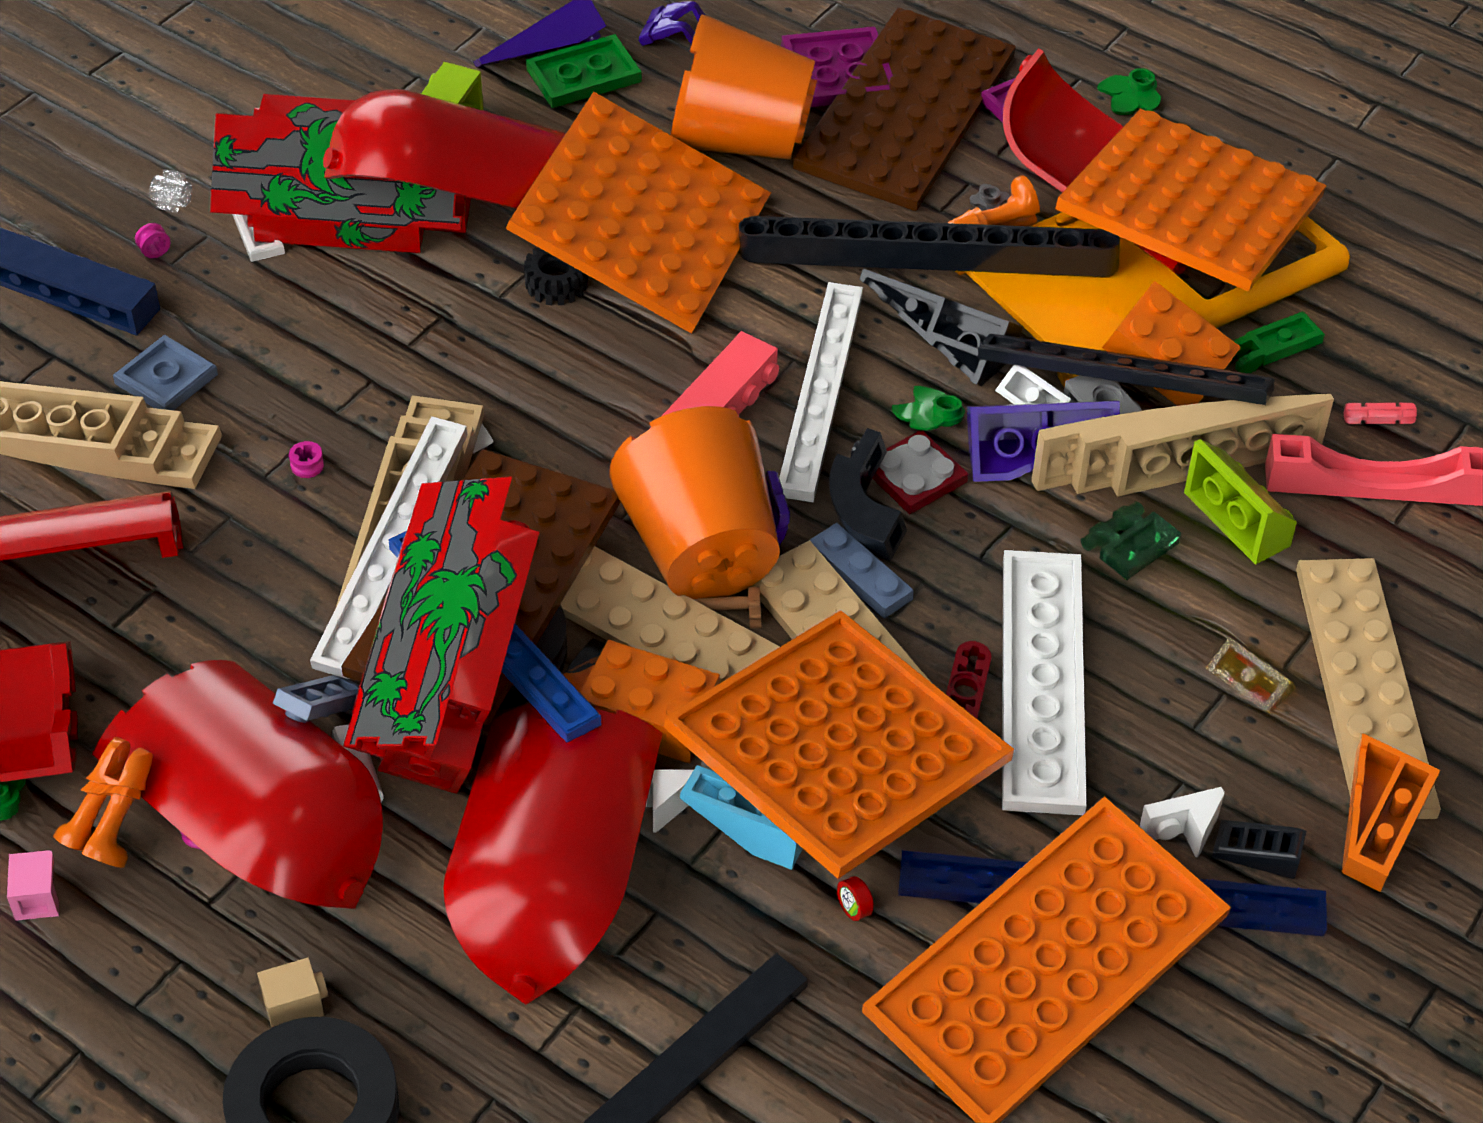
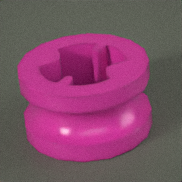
[135,223,171,258]
[289,441,324,478]

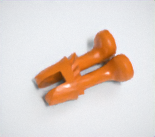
[948,175,1040,226]
[53,737,153,868]

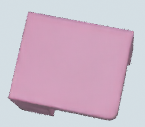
[7,850,59,921]

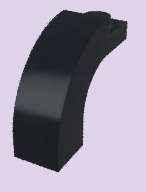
[829,428,907,561]

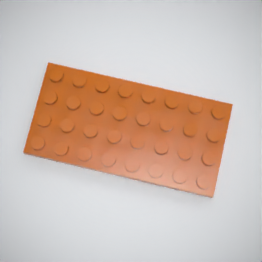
[862,796,1231,1123]

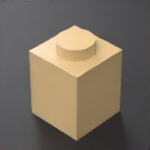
[257,957,329,1027]

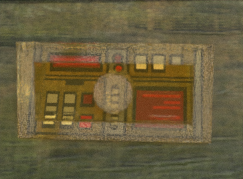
[1205,637,1296,714]

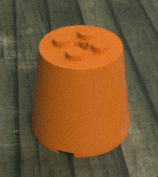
[671,14,817,160]
[609,406,780,599]

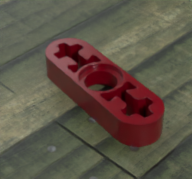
[946,641,991,719]

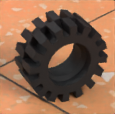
[524,247,588,306]

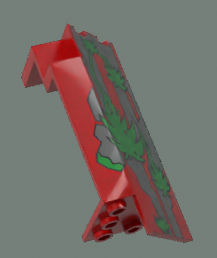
[210,94,472,253]
[343,476,540,794]

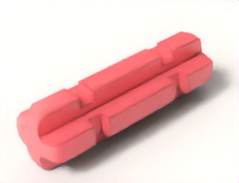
[1344,402,1417,425]

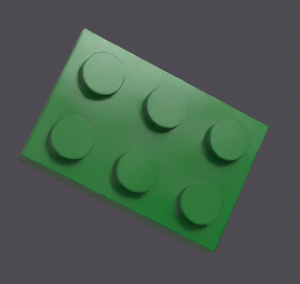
[526,34,642,108]

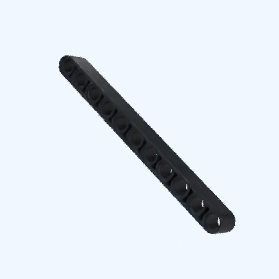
[739,216,1120,277]

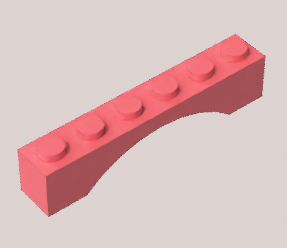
[1265,434,1483,506]

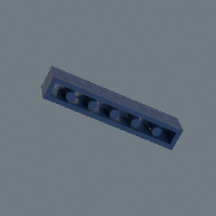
[0,227,160,336]

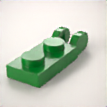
[1232,311,1325,373]

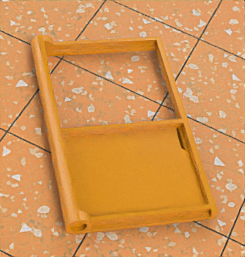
[955,212,1350,388]

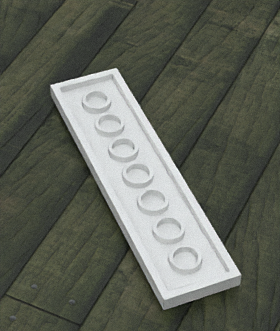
[1002,550,1087,815]

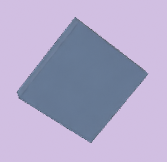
[113,335,218,410]

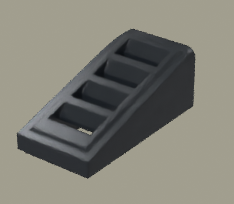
[1212,820,1307,879]

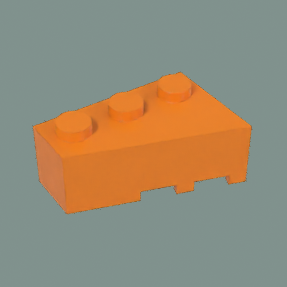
[1342,733,1440,892]

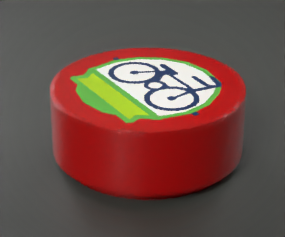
[837,876,874,921]

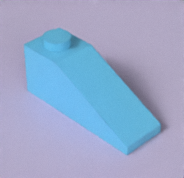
[680,765,803,870]

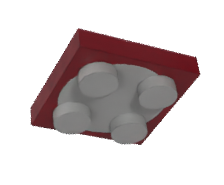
[873,430,968,515]

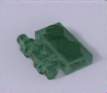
[1081,501,1182,580]

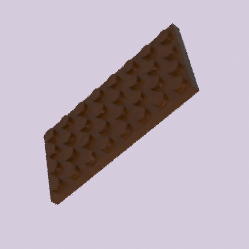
[793,7,1016,211]
[341,449,621,725]

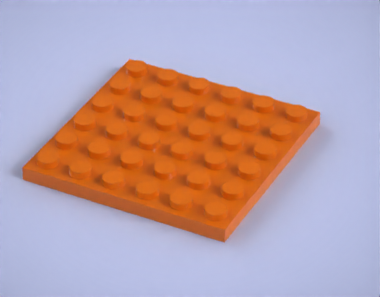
[506,91,771,334]
[1055,109,1327,292]
[664,610,1014,879]

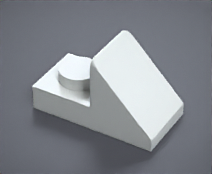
[646,770,693,833]
[1139,787,1224,858]

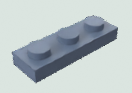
[810,523,914,619]
[272,675,360,723]

